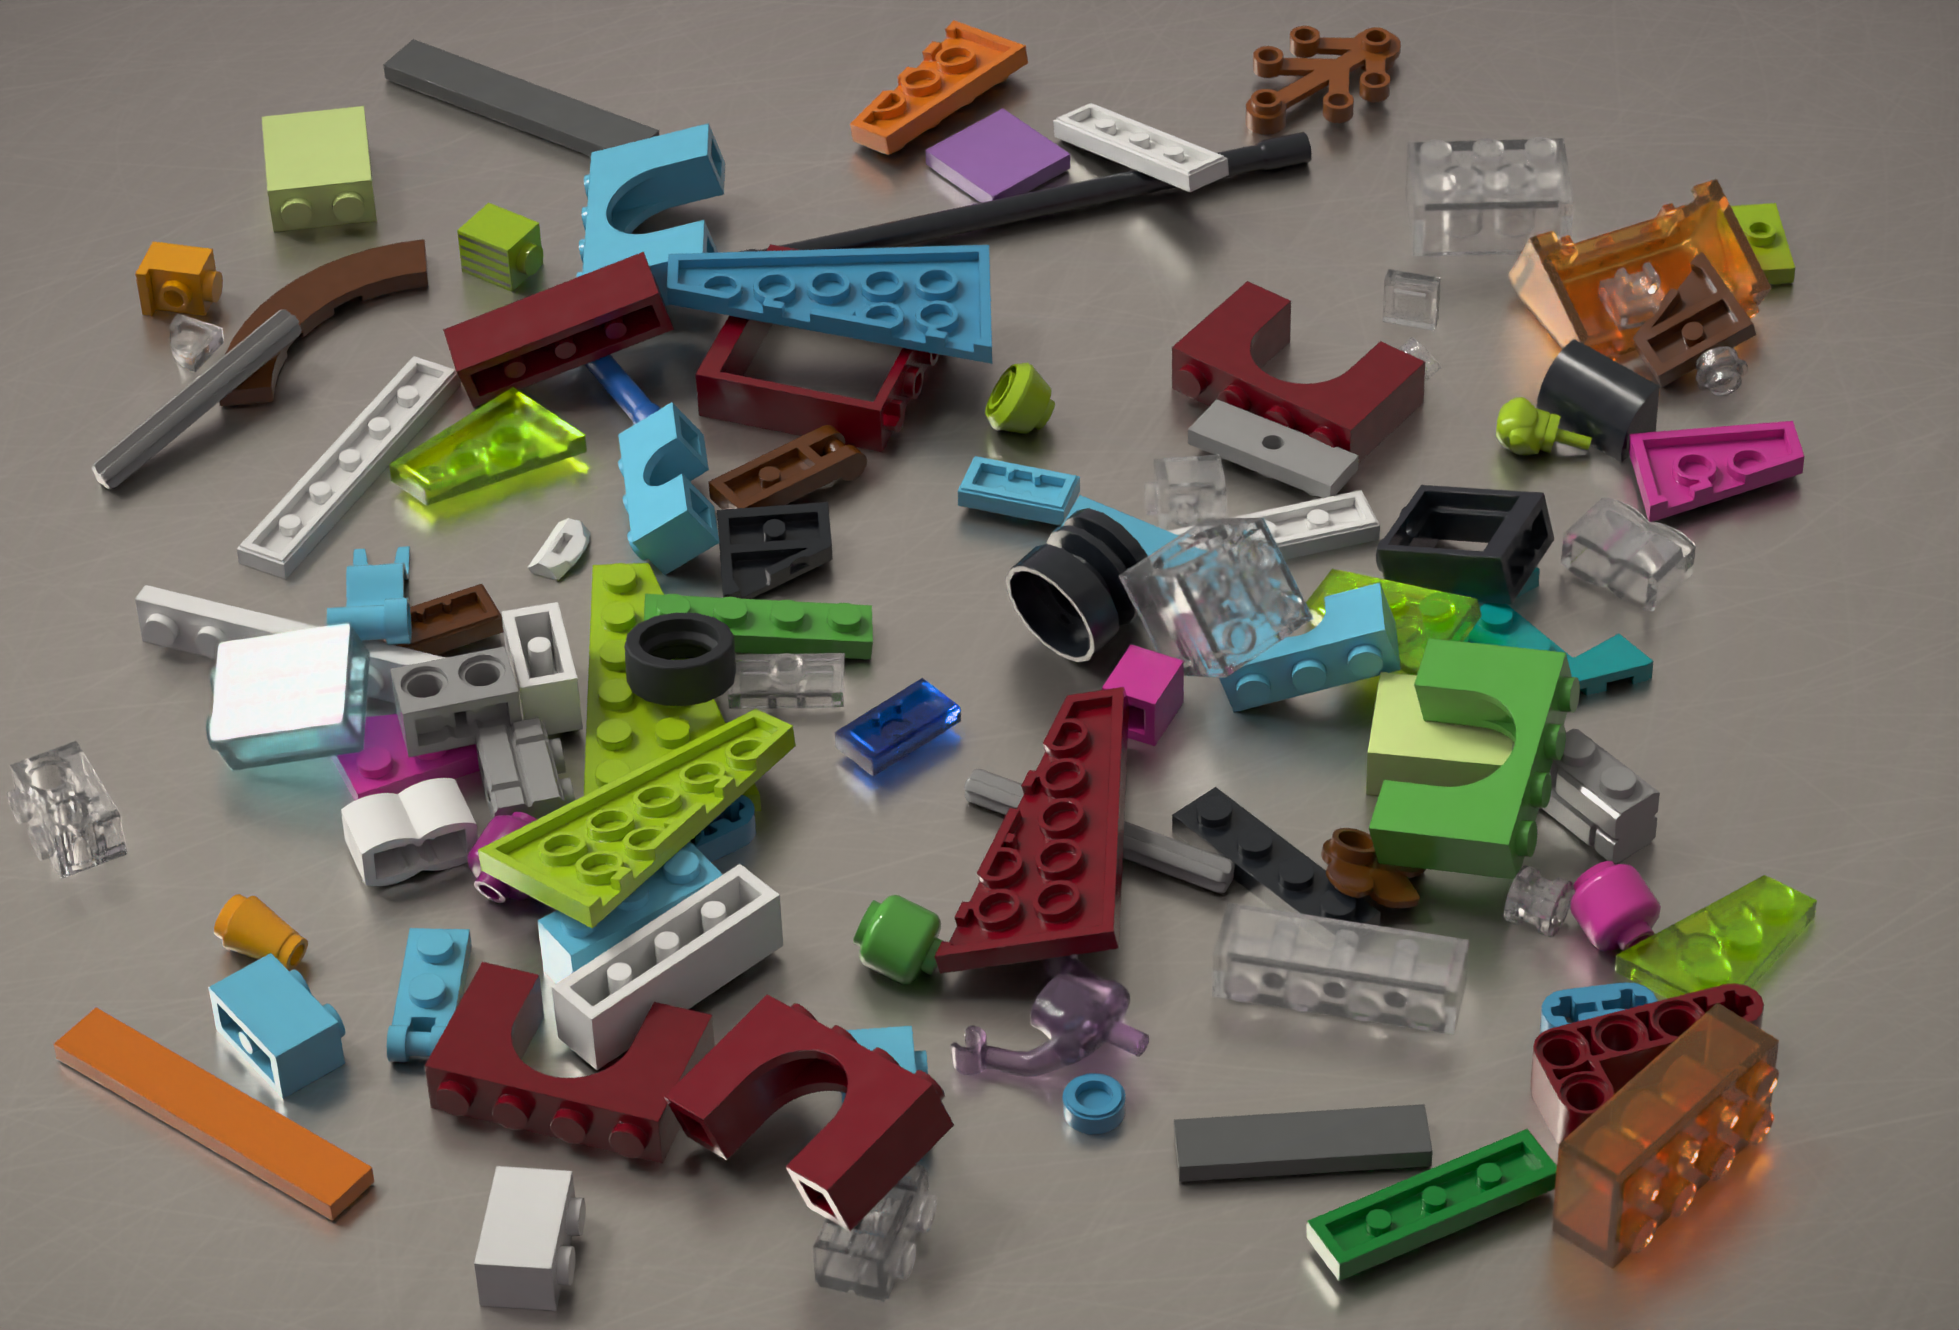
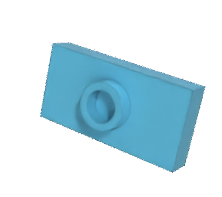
[958,456,1080,526]

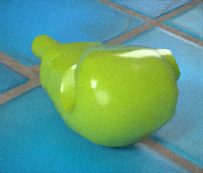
[1496,397,1592,455]

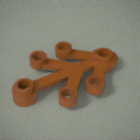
[1245,26,1401,135]

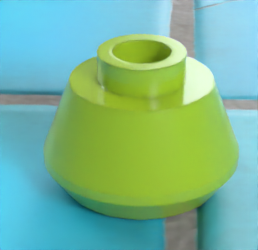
[985,362,1055,434]

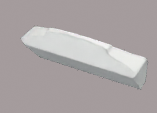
[528,518,591,580]

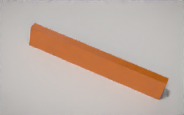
[53,1007,374,1221]

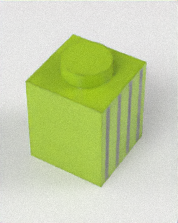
[457,203,544,292]

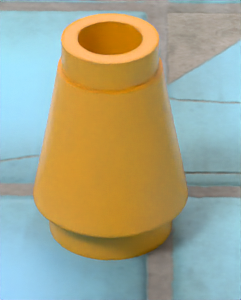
[214,894,308,971]

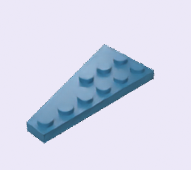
[667,245,992,364]

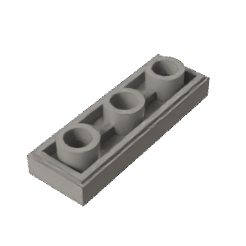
[1188,399,1359,498]

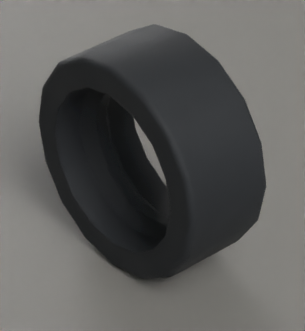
[624,613,736,706]

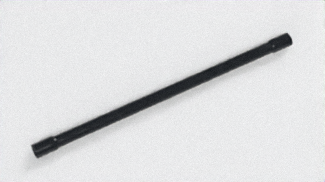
[738,132,1312,252]

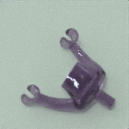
[950,954,1149,1077]

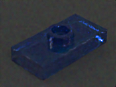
[834,678,961,777]

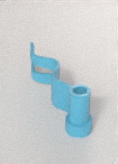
[327,546,412,645]

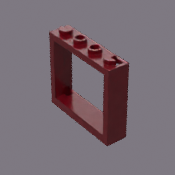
[695,244,939,452]

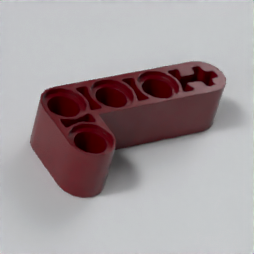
[1530,983,1764,1156]

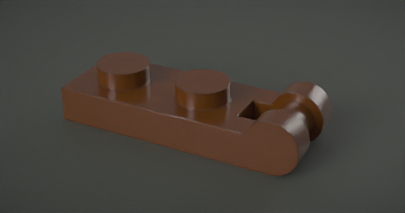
[708,425,867,510]

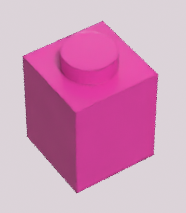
[1102,645,1184,746]

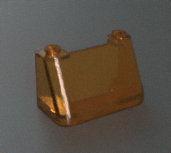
[1508,179,1771,361]

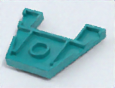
[1410,567,1654,696]

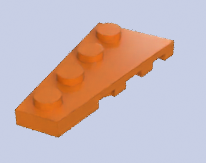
[850,20,1028,155]

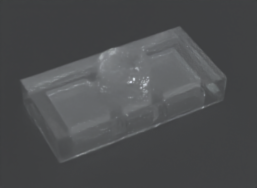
[728,653,845,709]

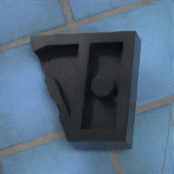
[717,502,833,599]

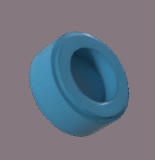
[1063,1073,1125,1135]

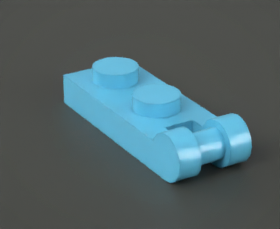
[387,928,472,1062]

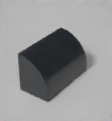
[1536,339,1660,462]

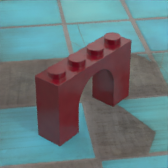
[1172,281,1425,464]
[425,962,715,1164]
[664,994,954,1231]

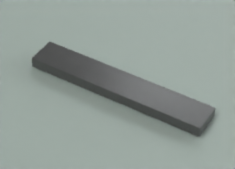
[383,39,659,156]

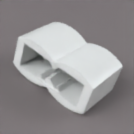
[341,778,478,886]

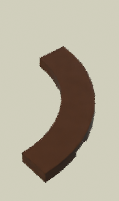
[219,239,428,406]

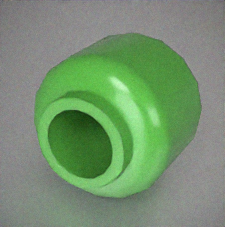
[852,895,943,985]

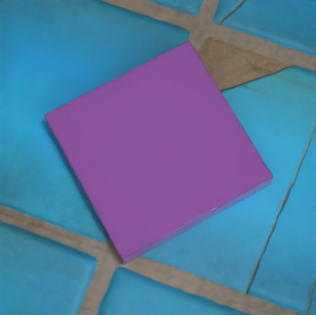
[925,108,1070,203]

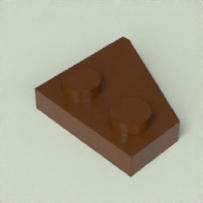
[1633,252,1756,387]

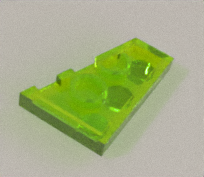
[389,387,587,506]

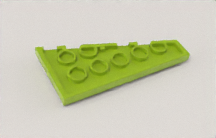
[583,563,761,812]

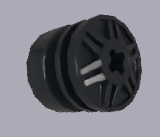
[1006,508,1159,662]

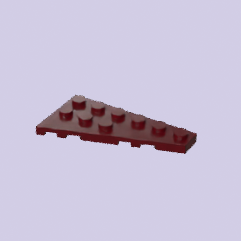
[934,687,1129,974]

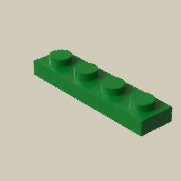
[1306,1129,1561,1281]

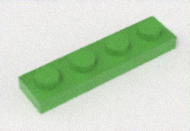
[644,594,873,660]

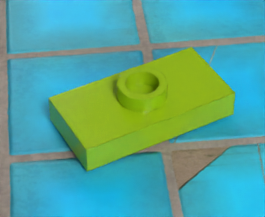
[1723,203,1795,286]

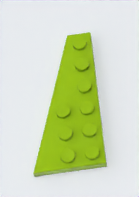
[478,709,796,929]

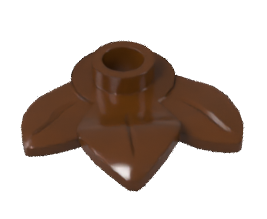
[1321,828,1426,909]

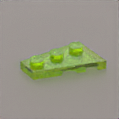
[1304,569,1482,675]
[1615,875,1817,999]

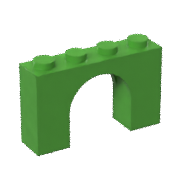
[1369,638,1580,880]

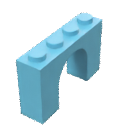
[576,123,725,306]

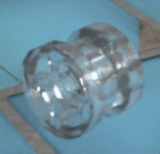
[1504,865,1573,938]

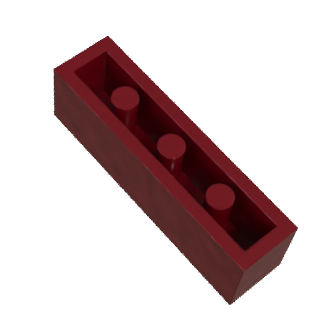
[443,252,674,408]

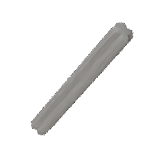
[92,309,302,489]
[964,769,1235,893]

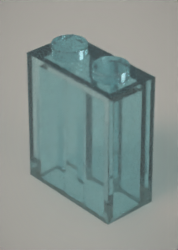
[206,623,370,771]

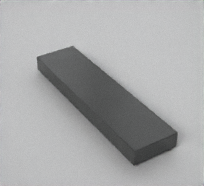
[1174,1104,1432,1182]

